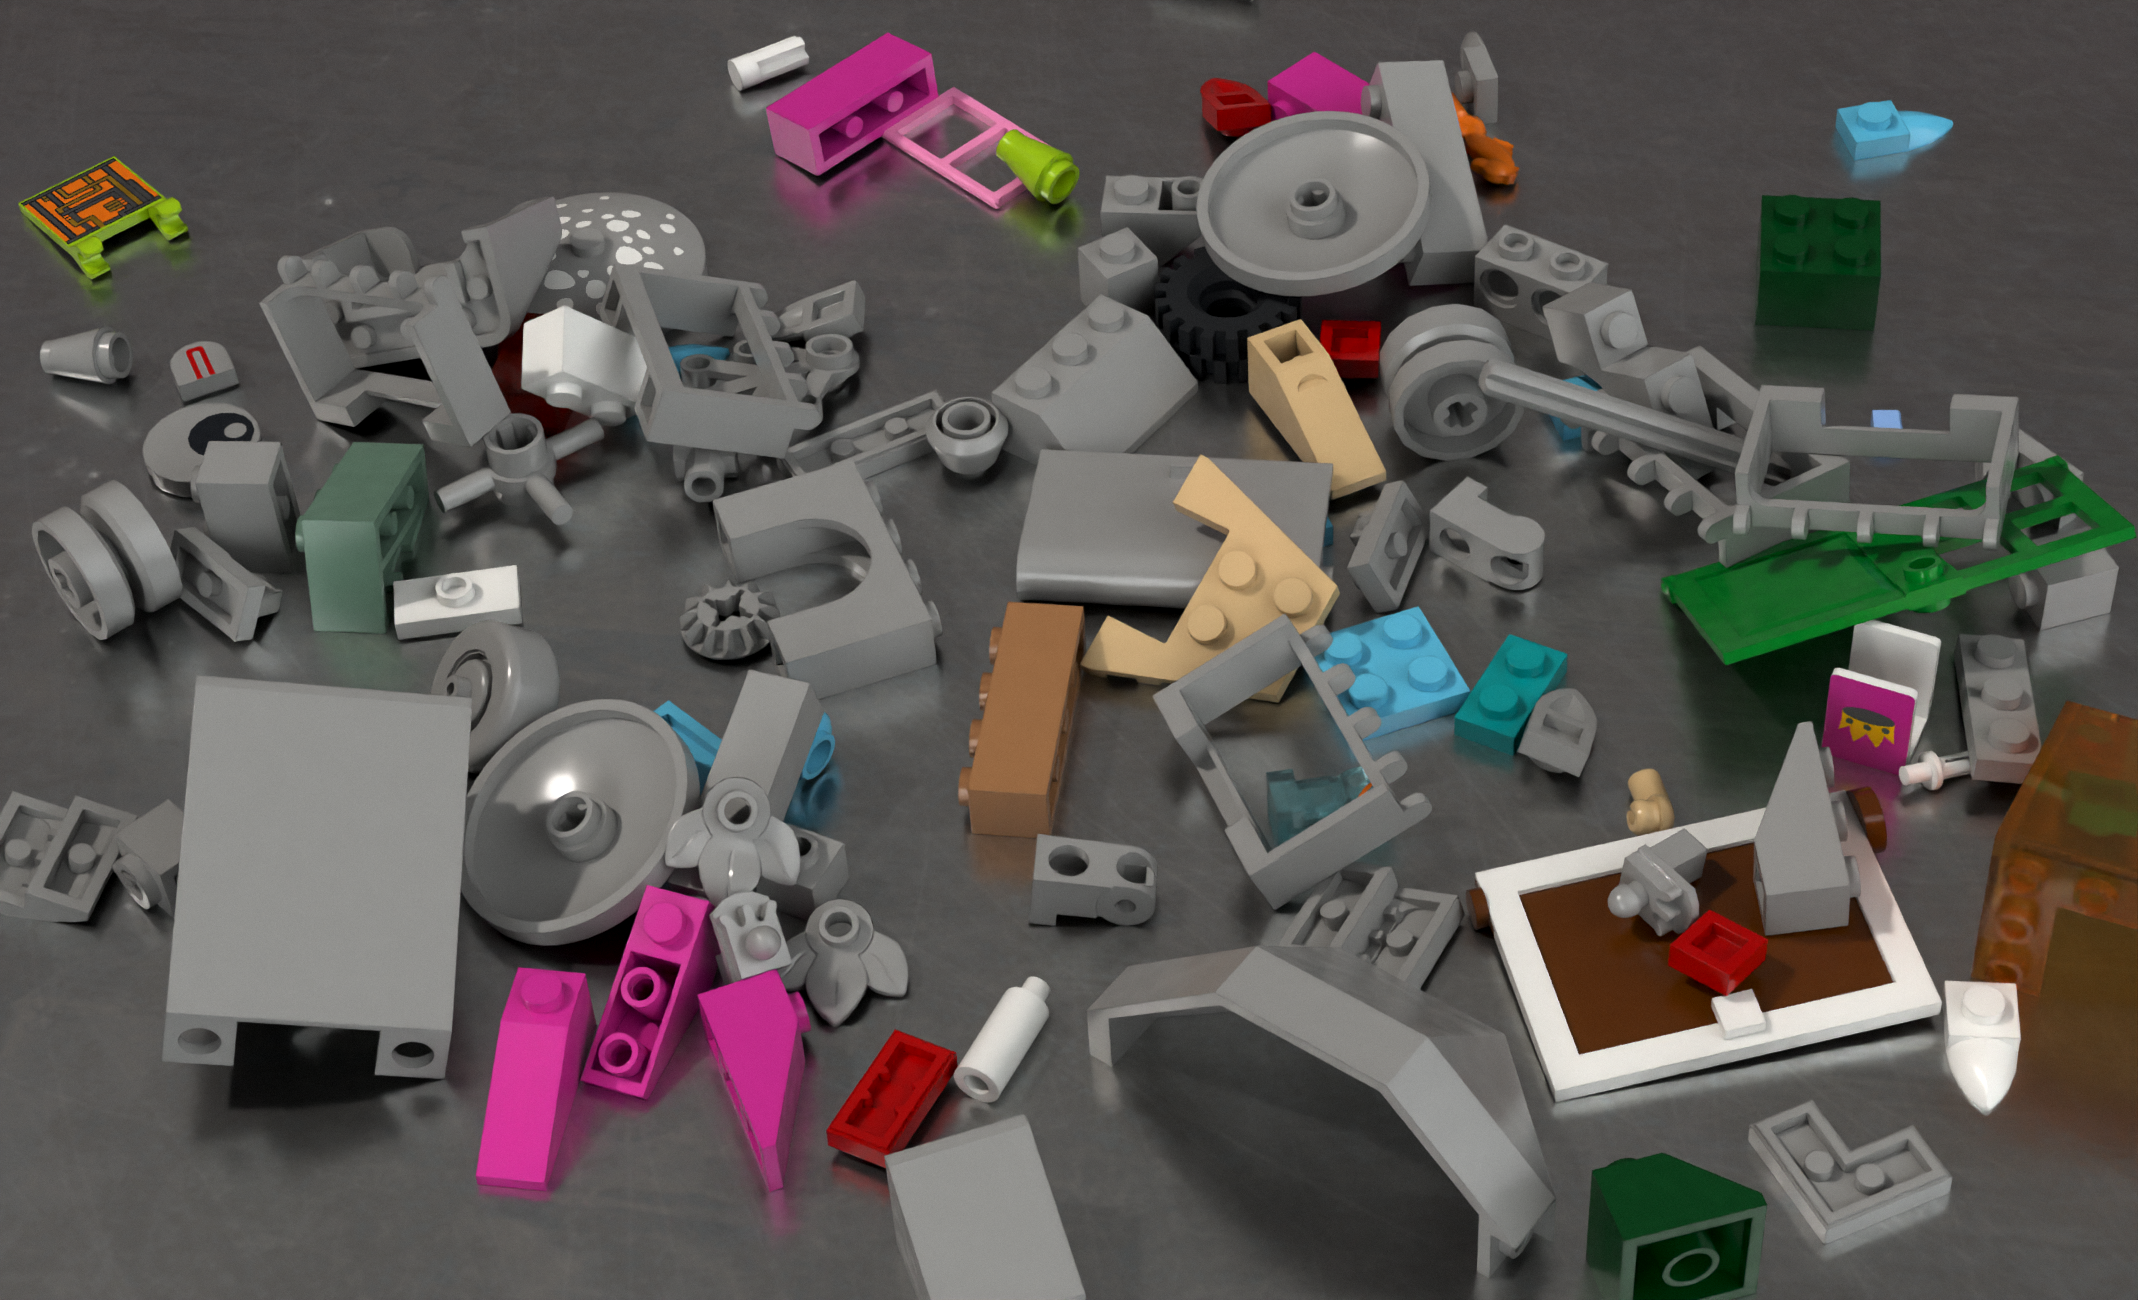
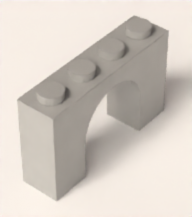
[713,460,943,700]

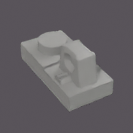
[1347,480,1430,613]
[170,527,283,642]

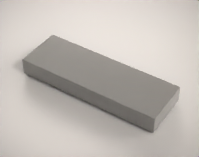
[777,390,946,480]

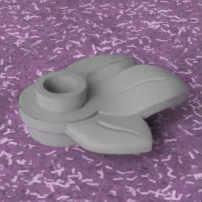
[665,777,801,907]
[777,899,908,1027]

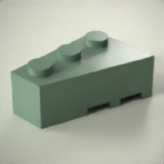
[295,442,429,634]

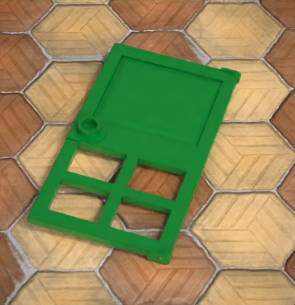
[1661,455,2137,665]

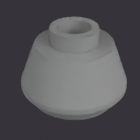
[926,397,1008,475]

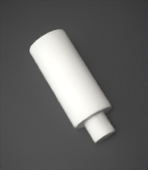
[954,976,1051,1103]

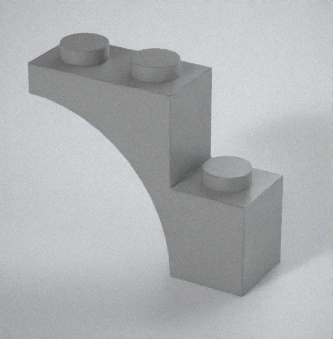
[1542,282,1717,488]

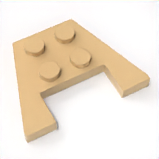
[1080,454,1340,703]

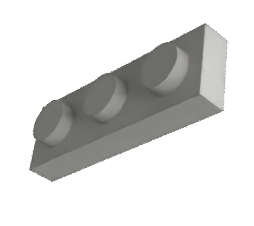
[1954,634,2045,785]

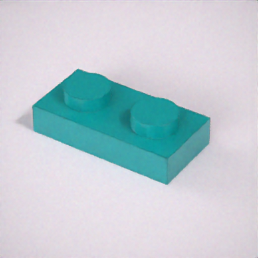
[1454,634,1568,756]

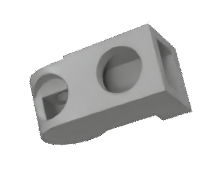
[1429,476,1545,590]
[1028,834,1158,926]

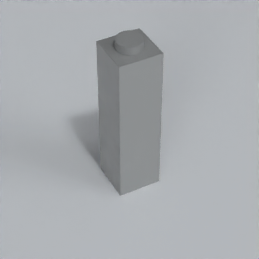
[667,669,824,902]

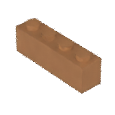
[958,602,1087,838]

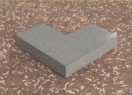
[1748,1099,1953,1245]

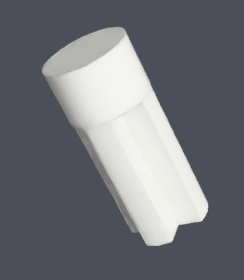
[727,36,809,91]

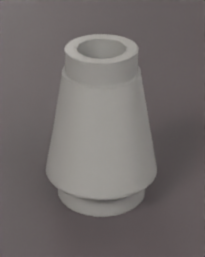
[40,326,133,384]

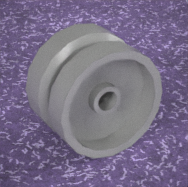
[1380,304,1525,461]
[32,480,183,640]

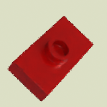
[826,1029,958,1168]

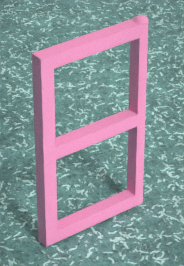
[881,87,1050,209]

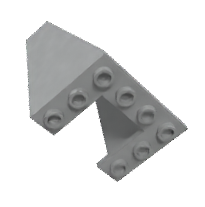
[162,675,472,1079]

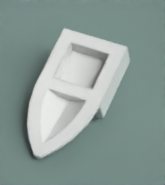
[1942,981,2021,1111]

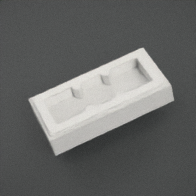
[393,565,522,640]

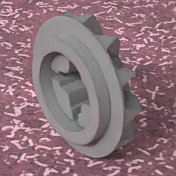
[679,578,780,660]

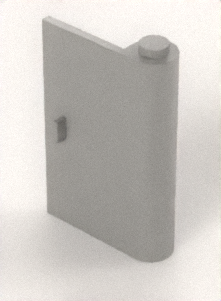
[1016,449,1334,609]

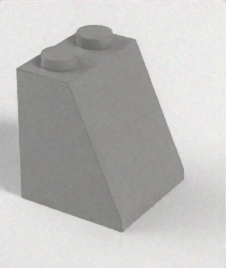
[884,1114,1086,1300]

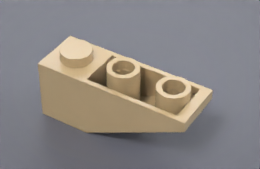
[1247,319,1386,500]

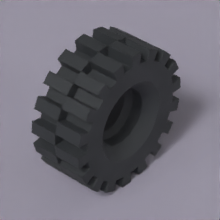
[1154,246,1302,384]

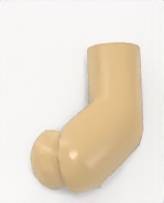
[1627,769,1675,836]

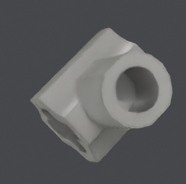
[673,445,739,502]

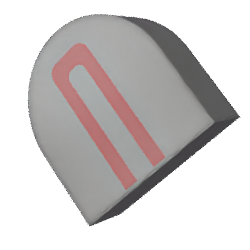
[170,341,239,401]

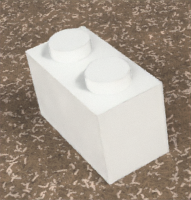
[521,305,647,426]

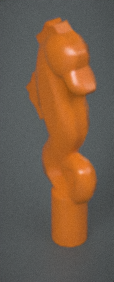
[1451,92,1519,185]

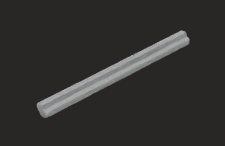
[1478,358,1791,486]

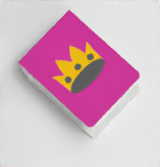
[1822,619,1941,776]

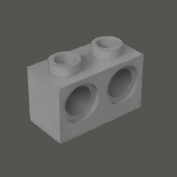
[1474,224,1608,341]

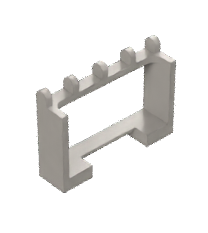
[259,255,511,447]
[599,263,821,458]
[1560,346,1850,568]
[1733,385,2019,551]
[1153,613,1432,910]

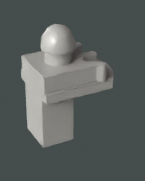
[1607,828,1708,937]
[709,891,793,986]

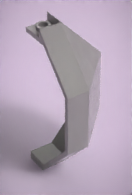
[1086,946,1556,1278]

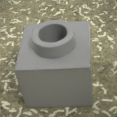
[756,823,849,921]

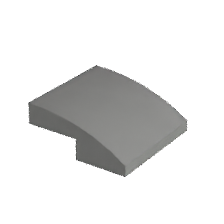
[0,791,138,922]
[1277,861,1465,990]

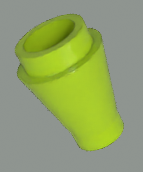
[996,129,1080,204]

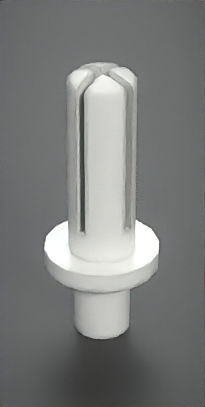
[1899,751,1971,790]

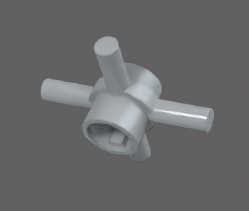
[434,413,604,525]

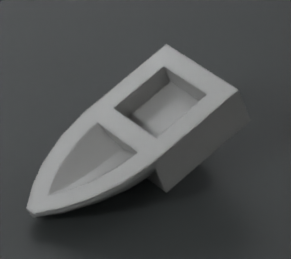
[1455,31,1499,124]
[771,279,866,343]
[1518,688,1597,777]

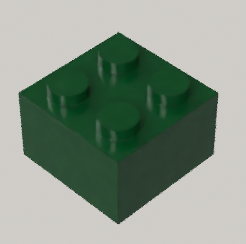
[1755,195,1881,331]

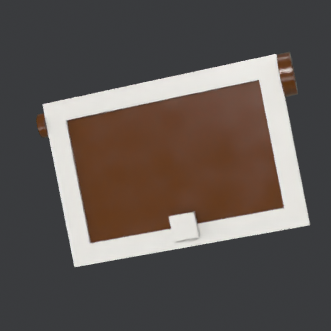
[1466,786,1942,1103]

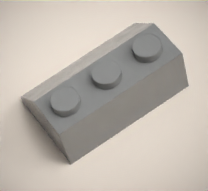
[991,294,1199,466]

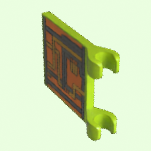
[18,156,188,279]

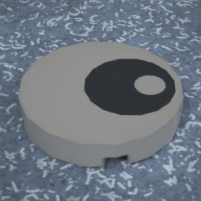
[142,403,263,497]

